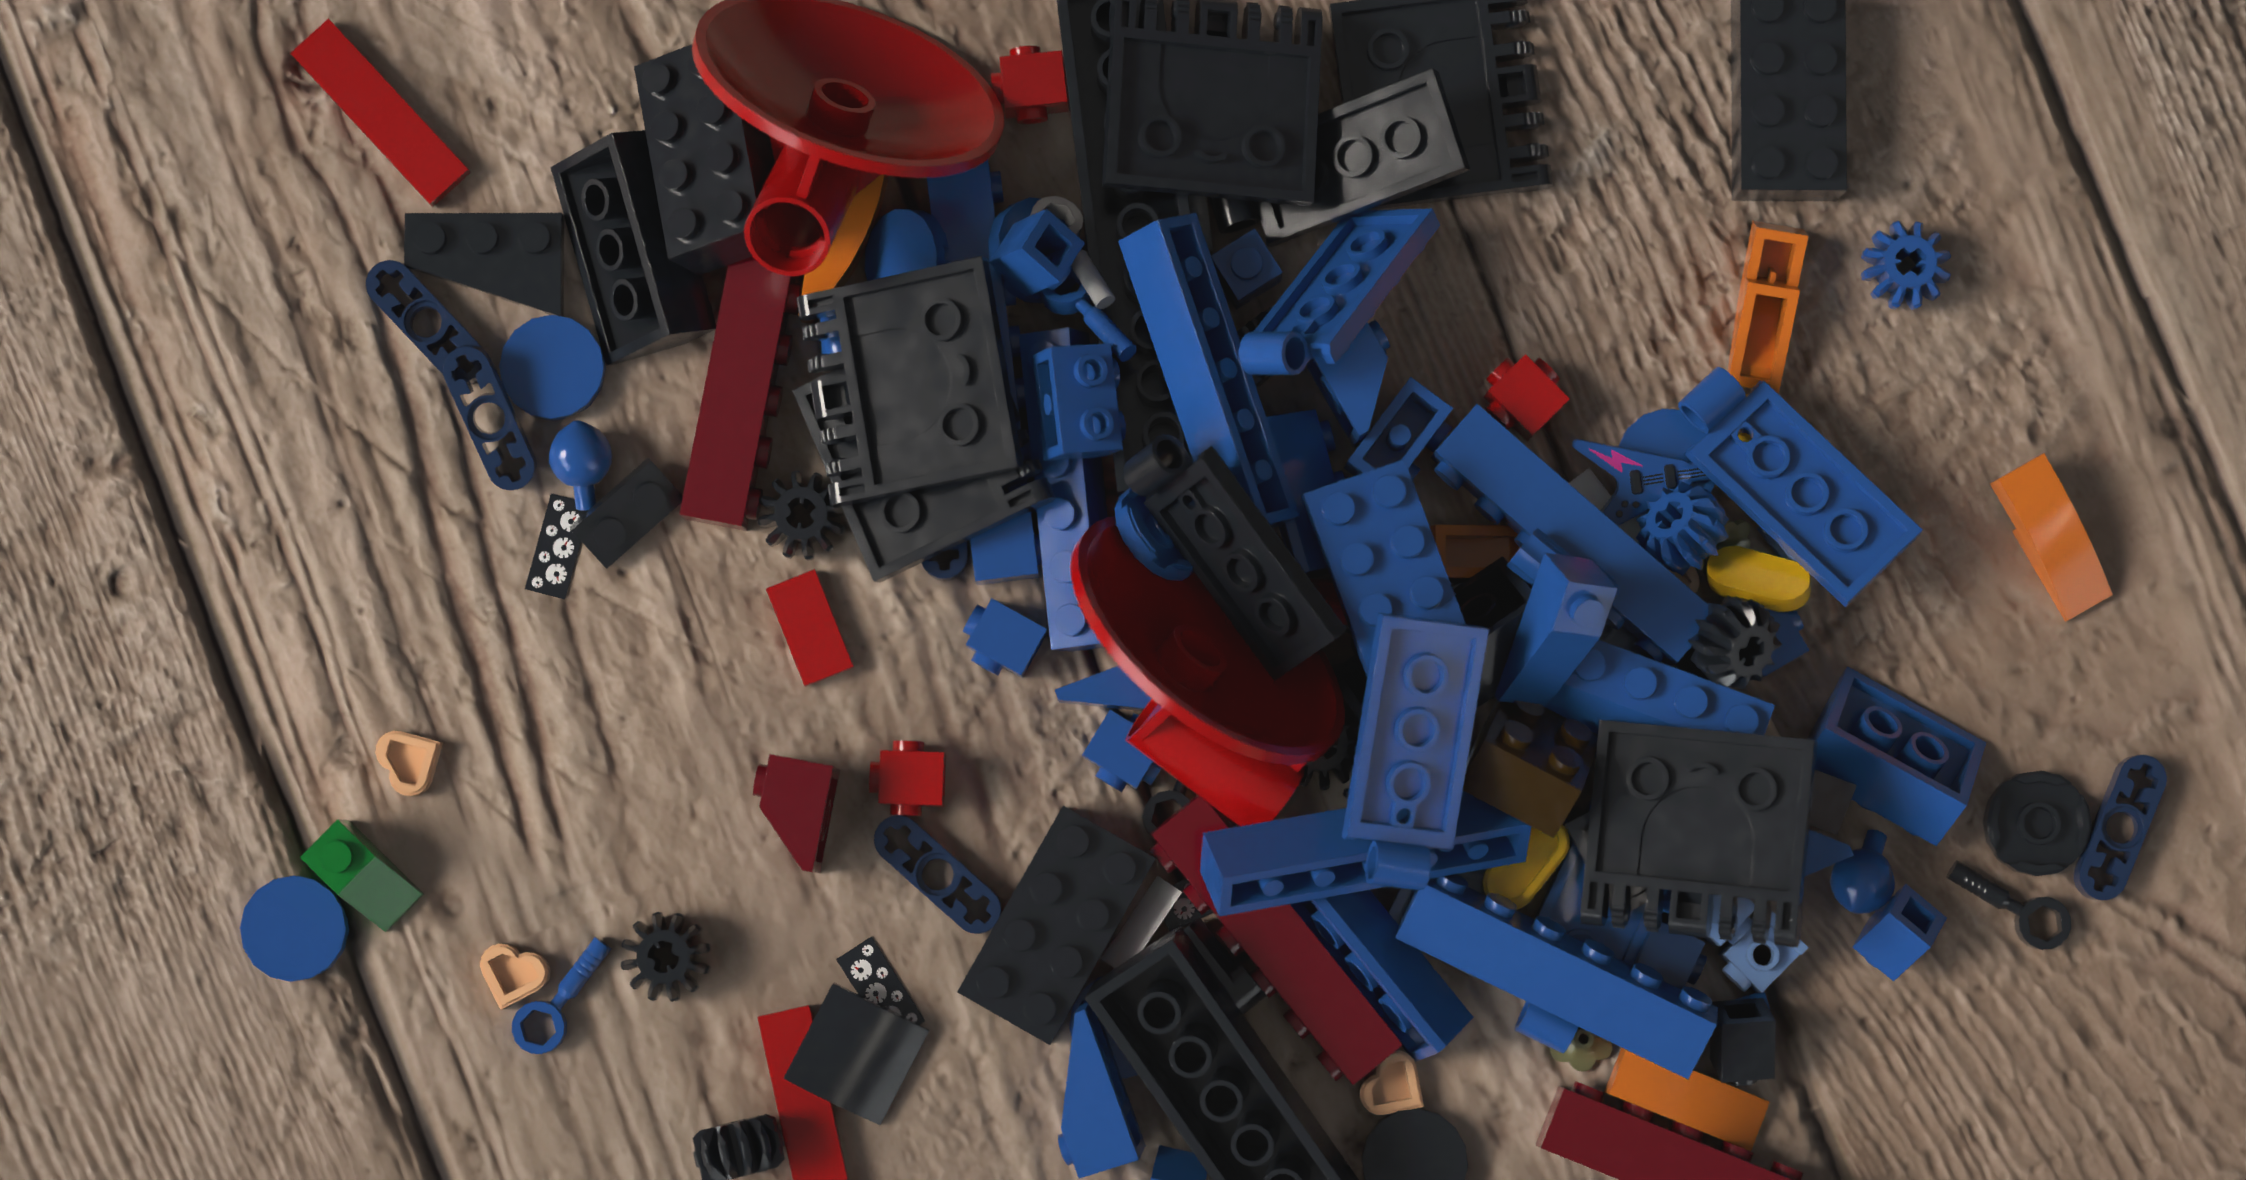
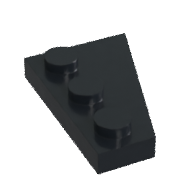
[404,213,564,317]

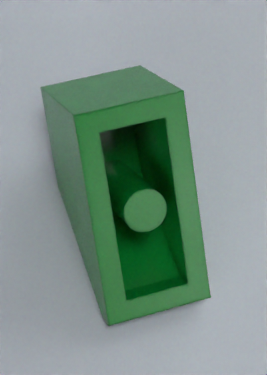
[300,819,424,932]

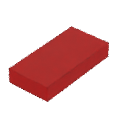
[766,569,855,687]

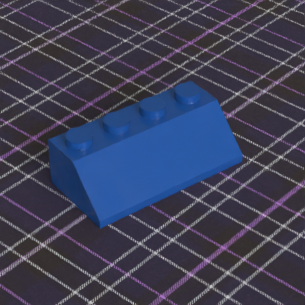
[1546,640,1775,758]

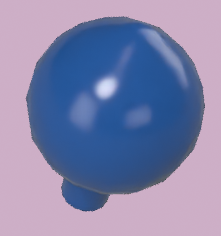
[549,420,613,511]
[1830,829,1895,914]

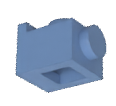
[1718,910,1809,993]

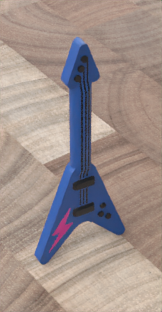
[1572,439,1710,526]

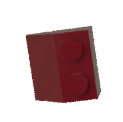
[753,754,840,873]

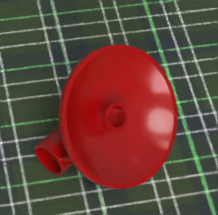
[692,0,1004,276]
[1070,516,1345,826]

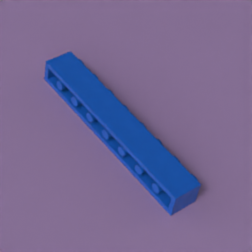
[927,160,1042,585]

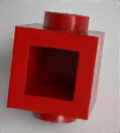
[991,46,1068,124]
[1484,354,1570,442]
[869,740,946,816]

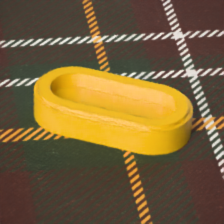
[1706,546,1811,612]
[1482,824,1570,910]

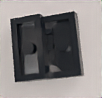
[783,982,930,1125]

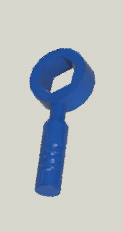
[1040,270,1137,362]
[512,937,612,1054]

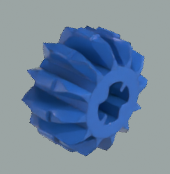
[1861,221,1951,310]
[1636,481,1729,576]

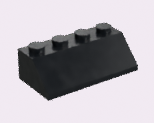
[550,130,716,366]

